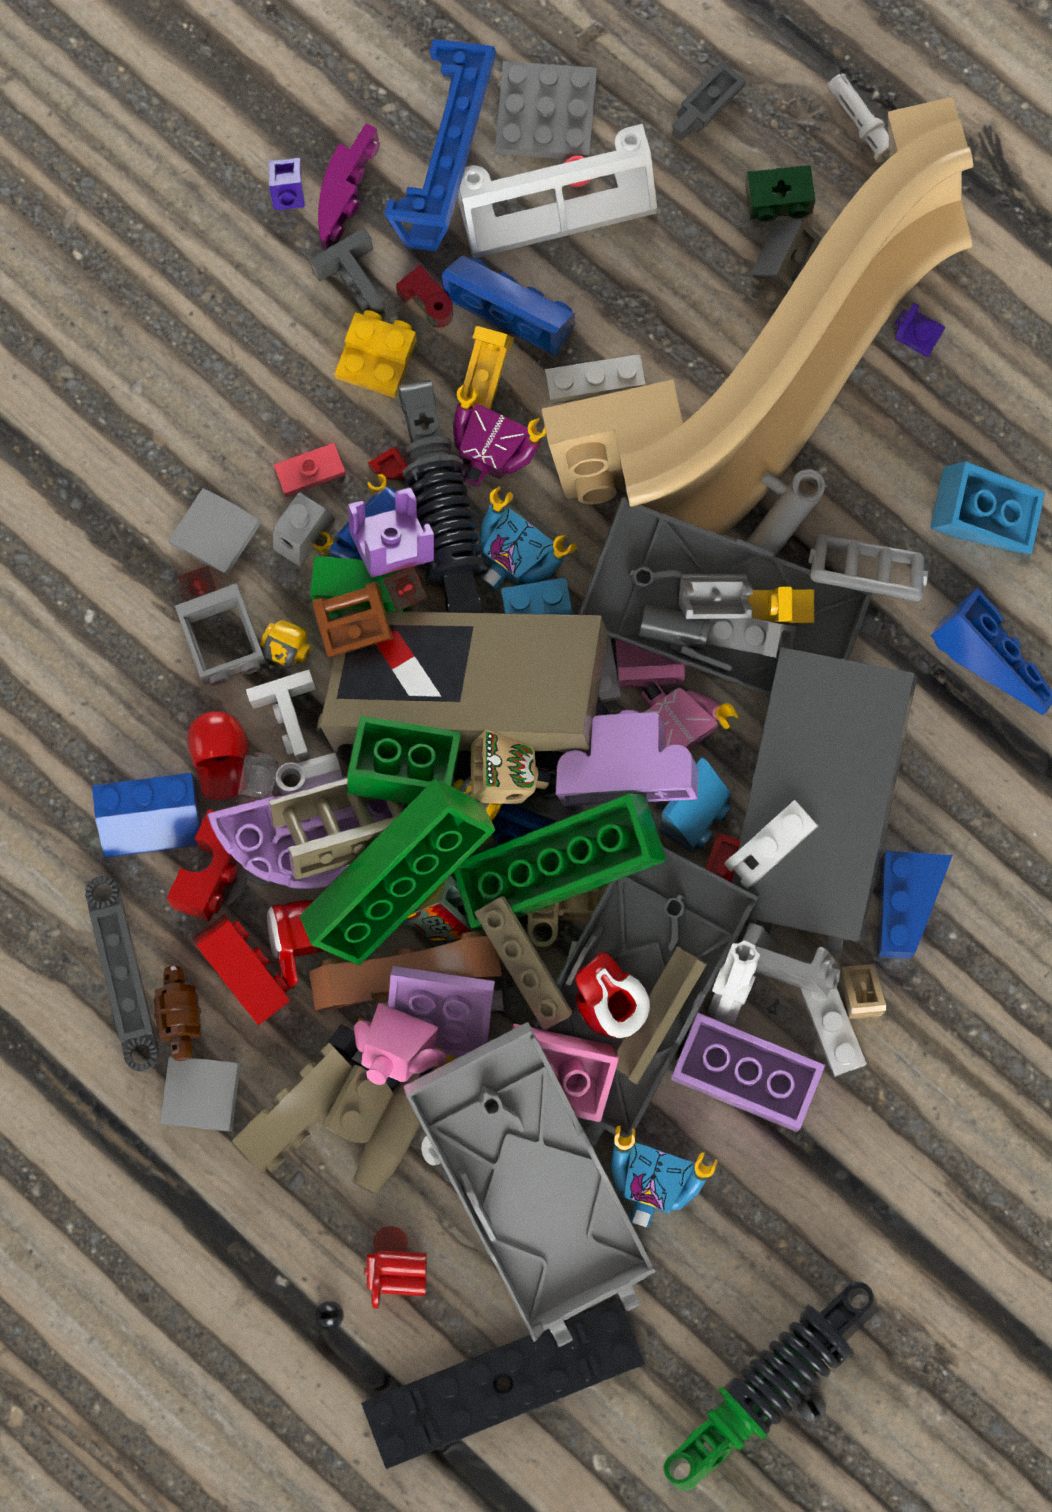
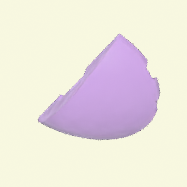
[207,777,405,889]

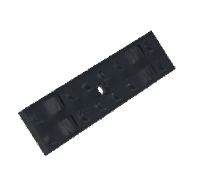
[361,1299,645,1469]

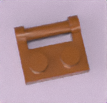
[313,581,393,658]

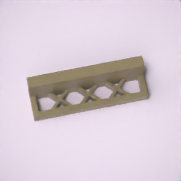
[616,946,708,1084]

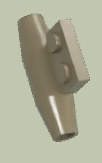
[323,1065,435,1195]

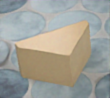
[842,964,886,1019]

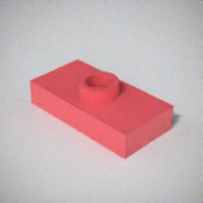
[274,443,346,497]

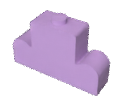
[556,710,698,806]

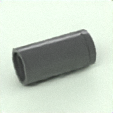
[638,603,710,650]

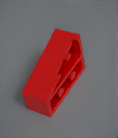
[192,914,290,1026]

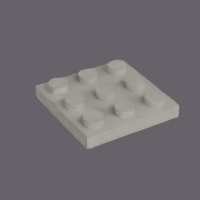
[495,61,597,159]

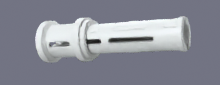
[827,74,889,163]

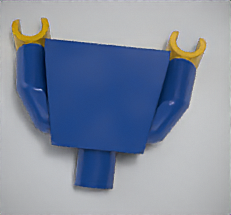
[313,474,396,560]

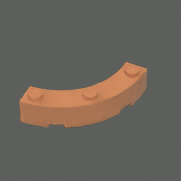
[309,931,502,1011]

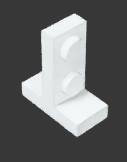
[246,670,316,762]

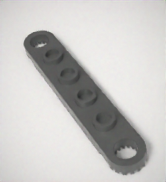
[85,876,159,1072]

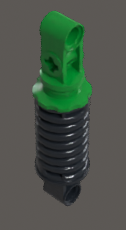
[663,1282,877,1491]

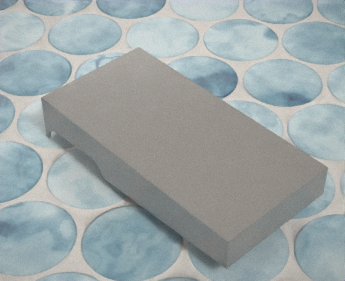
[404,1022,656,1347]

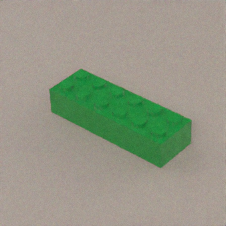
[300,778,496,965]
[454,793,667,929]

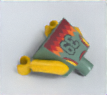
[402,876,481,941]

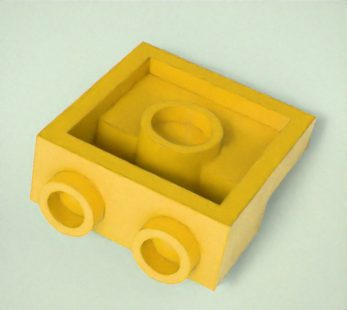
[334,310,417,398]

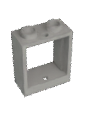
[175,583,266,686]

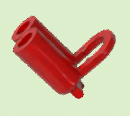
[364,1251,427,1309]

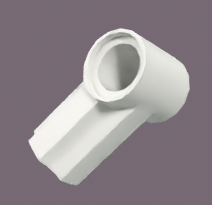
[276,753,343,795]

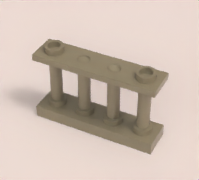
[269,779,404,880]

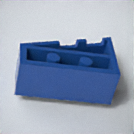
[877,851,953,959]

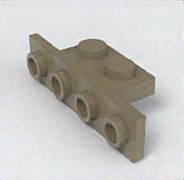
[474,896,572,1031]

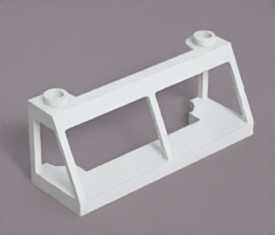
[457,124,657,258]

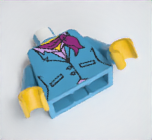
[479,486,577,591]
[610,1126,718,1229]

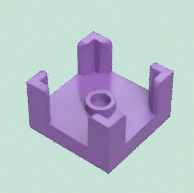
[348,488,434,578]

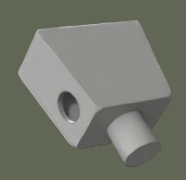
[273,492,335,567]

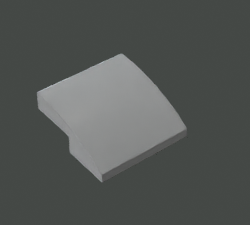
[168,488,261,576]
[160,1057,241,1132]

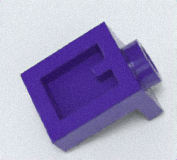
[268,158,305,210]
[894,303,945,357]

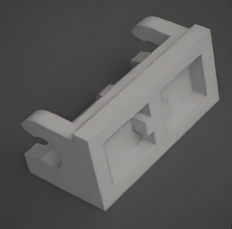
[678,574,753,619]

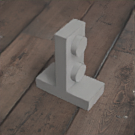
[706,618,797,658]

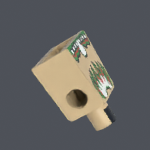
[471,730,550,804]

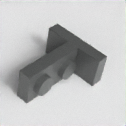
[310,227,385,315]

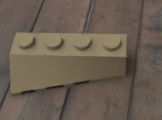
[232,1043,352,1173]

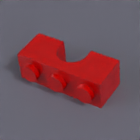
[167,809,237,922]

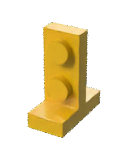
[459,326,514,410]
[748,587,815,624]

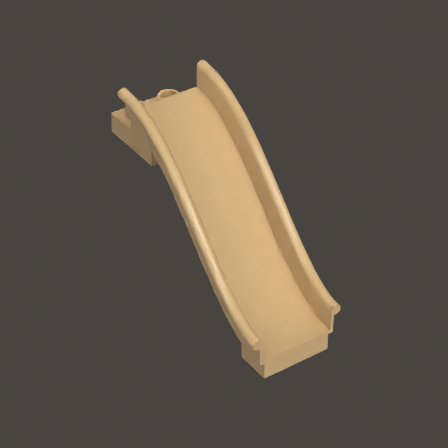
[542,97,973,535]

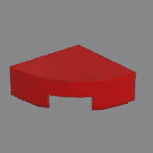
[368,446,408,480]

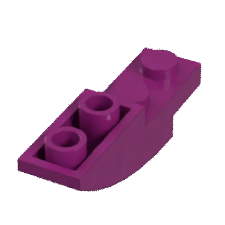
[318,123,380,250]

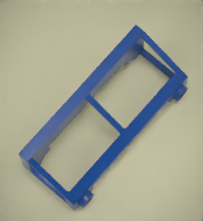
[384,39,497,252]

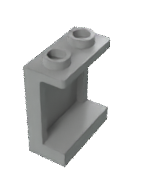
[743,923,840,997]

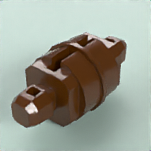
[154,965,201,1061]

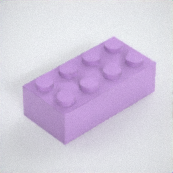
[671,1013,825,1132]

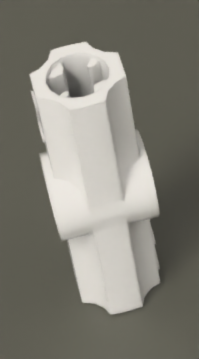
[708,941,760,1024]

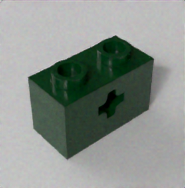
[745,165,816,222]

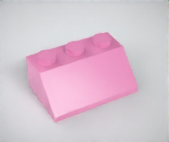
[512,1024,619,1122]

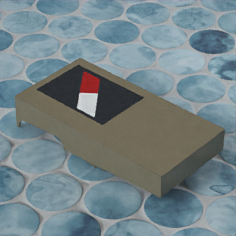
[316,611,608,752]

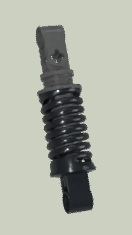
[398,380,487,613]

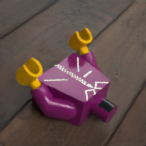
[453,384,547,487]

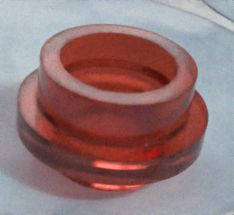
[373,1226,408,1254]

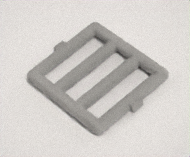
[808,534,928,601]

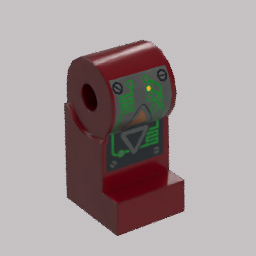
[396,265,453,328]

